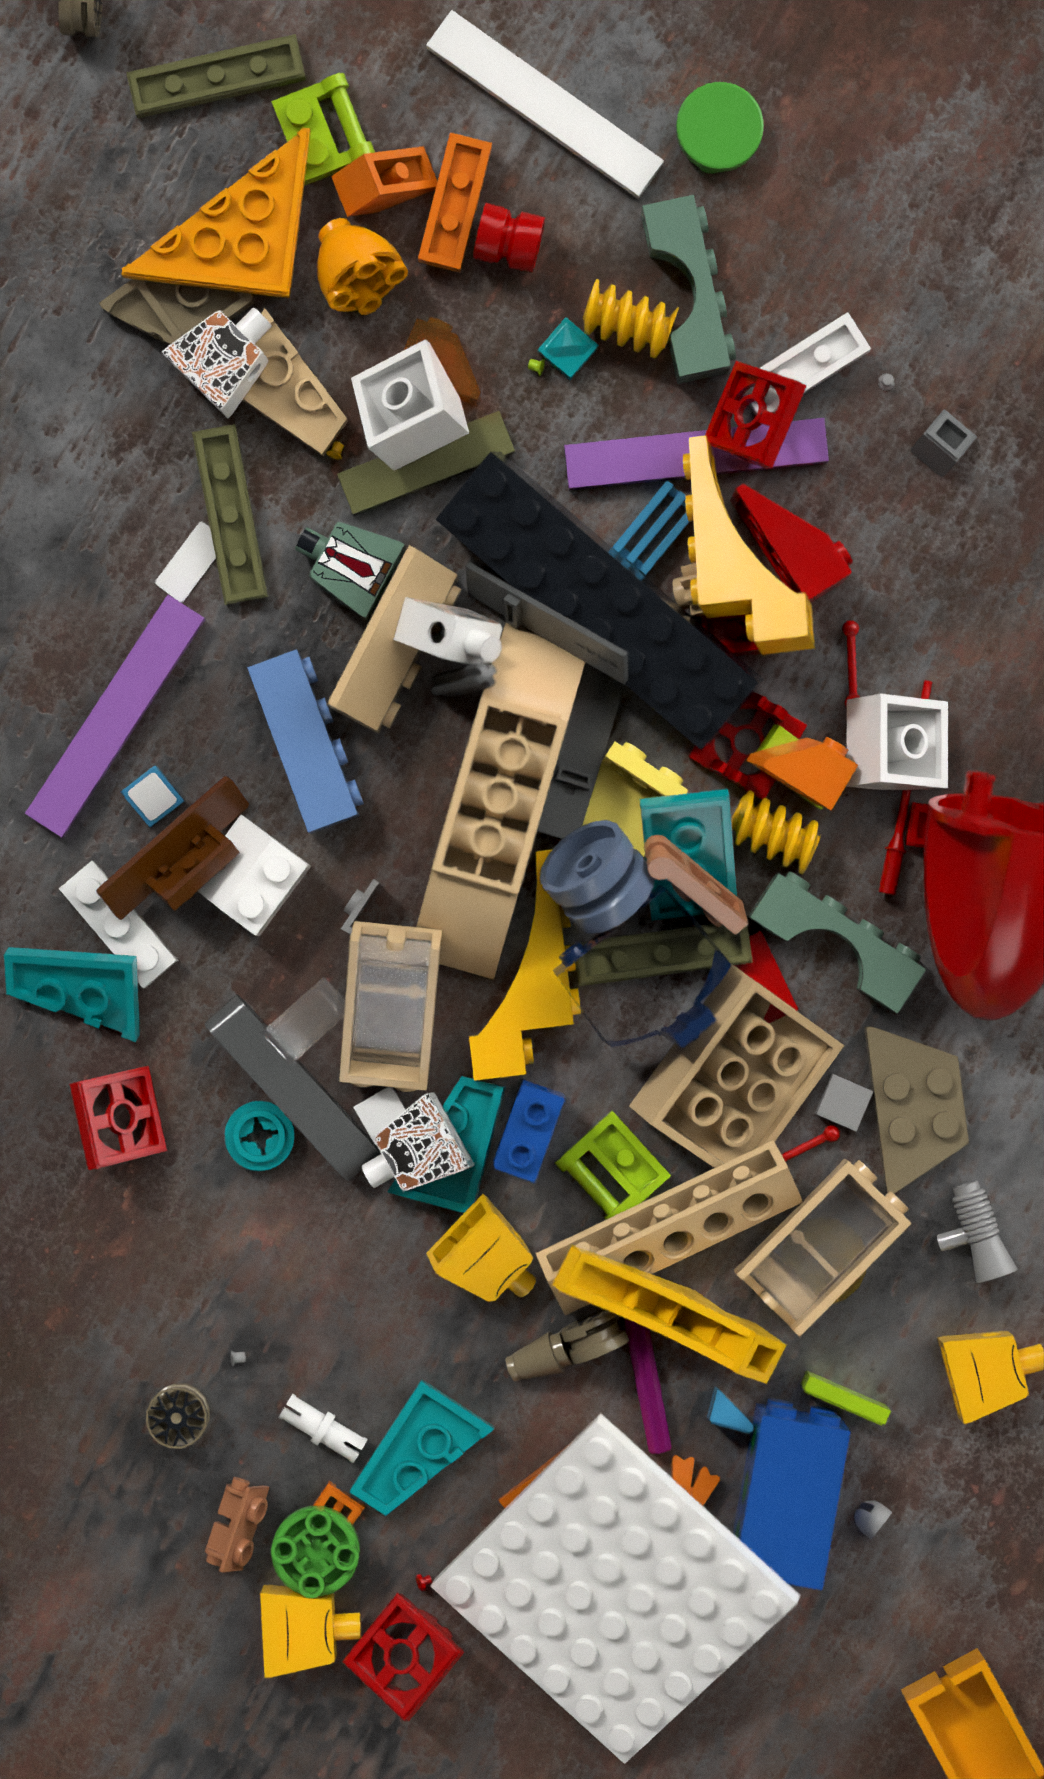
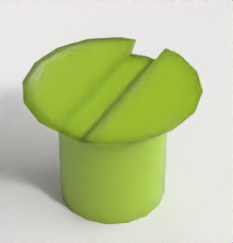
[528,359,545,376]

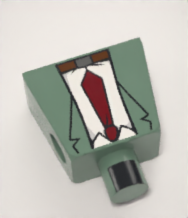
[295,522,406,622]

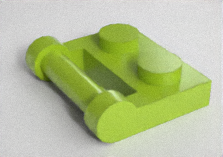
[271,73,375,186]
[554,1110,671,1220]

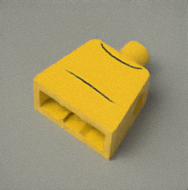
[426,1194,536,1302]
[937,1331,1044,1424]
[260,1585,362,1678]

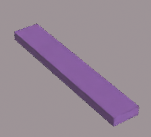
[564,418,829,490]
[25,595,206,838]

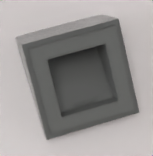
[911,409,977,477]

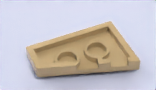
[243,308,348,456]

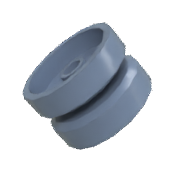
[540,820,654,934]

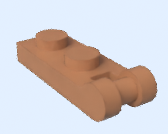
[644,835,748,935]

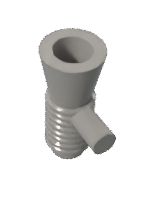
[937,1180,1018,1283]

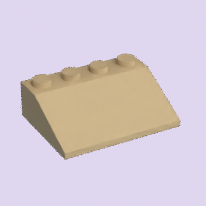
[629,964,844,1168]

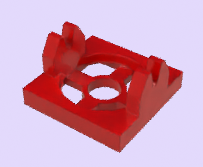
[705,361,807,469]
[688,692,807,800]
[70,1066,167,1170]
[342,1593,465,1721]

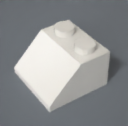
[351,339,469,471]
[846,694,948,790]
[198,814,311,936]

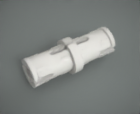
[278,1394,367,1463]

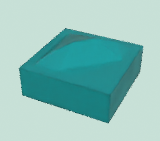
[537,317,599,380]

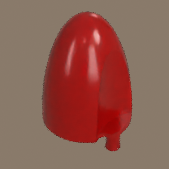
[924,771,1044,1021]

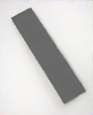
[465,562,628,684]
[536,663,625,840]

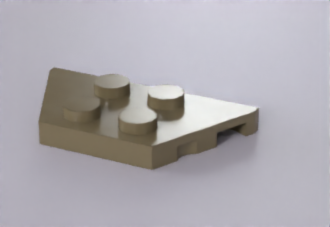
[99,279,254,346]
[864,1026,969,1194]

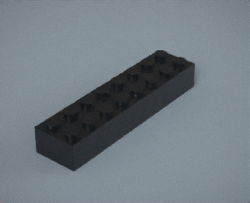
[435,451,765,750]

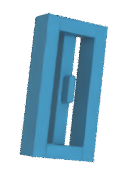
[612,480,690,576]

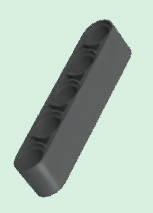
[204,994,381,1182]

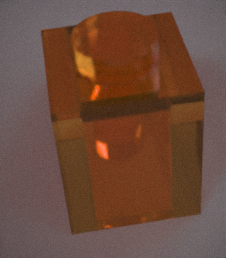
[403,317,481,407]

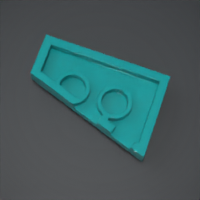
[4,947,140,1042]
[387,1076,506,1213]
[349,1379,495,1516]

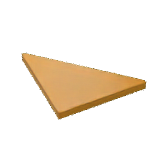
[121,128,311,298]

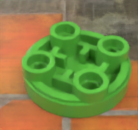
[676,82,764,174]
[271,1506,360,1598]

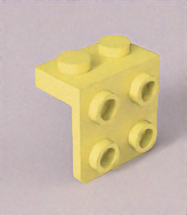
[582,742,688,857]

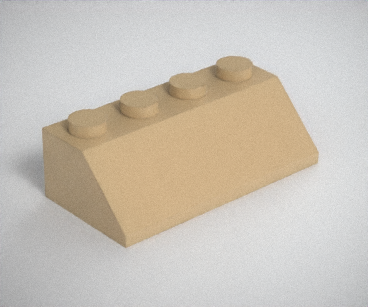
[327,545,461,734]

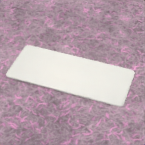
[155,522,216,602]

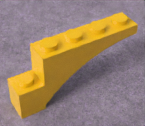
[683,435,815,655]
[469,849,581,1080]
[552,1245,786,1384]

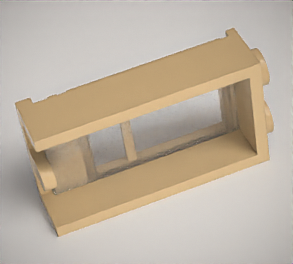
[339,921,442,1092]
[734,1158,912,1337]

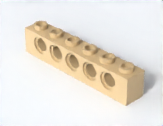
[535,1140,803,1315]

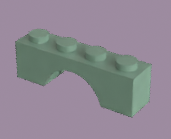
[641,195,736,384]
[747,871,926,1014]

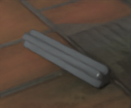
[430,662,497,698]

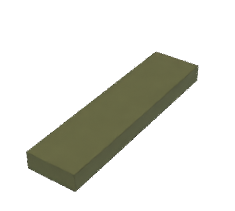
[126,34,306,118]
[337,411,515,516]
[192,424,268,605]
[573,923,753,986]

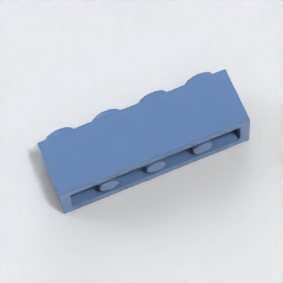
[247,649,364,834]

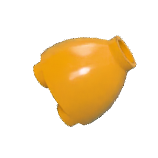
[317,218,408,315]

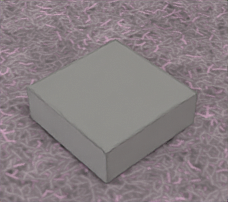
[815,1074,874,1131]

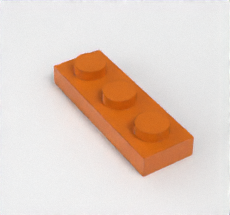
[418,132,492,273]

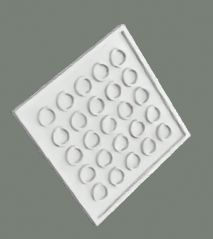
[430,1413,800,1764]

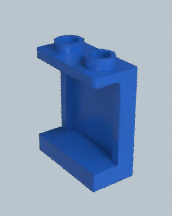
[493,1079,565,1183]

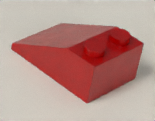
[730,484,853,603]

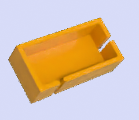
[901,1648,1044,1779]

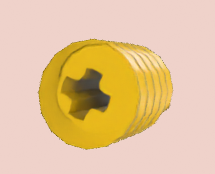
[582,279,679,358]
[731,791,821,875]

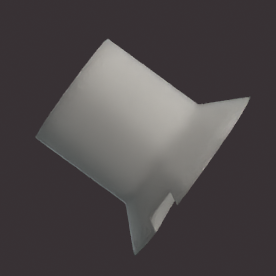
[878,373,895,391]
[230,1350,246,1367]

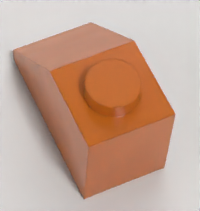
[331,146,437,217]
[746,737,858,811]

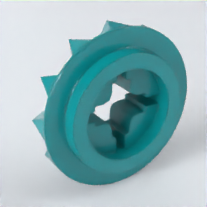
[225,1101,294,1171]

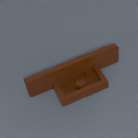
[96,776,249,920]

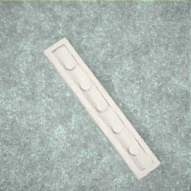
[426,10,664,199]

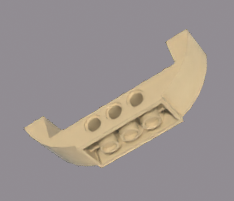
[417,623,586,980]

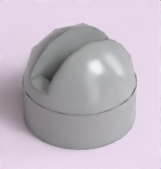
[854,1500,892,1540]

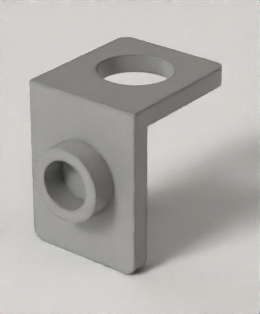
[341,879,381,935]

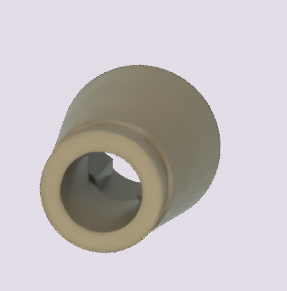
[505,1331,574,1382]

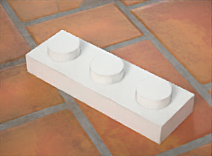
[743,312,871,415]
[59,860,178,988]

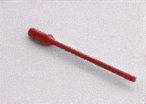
[878,680,932,896]

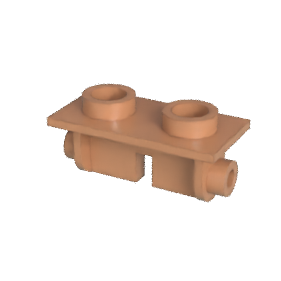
[205,1477,270,1573]

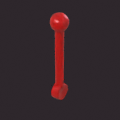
[842,620,860,708]
[781,1125,840,1162]

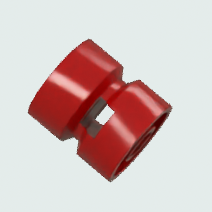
[473,203,546,273]

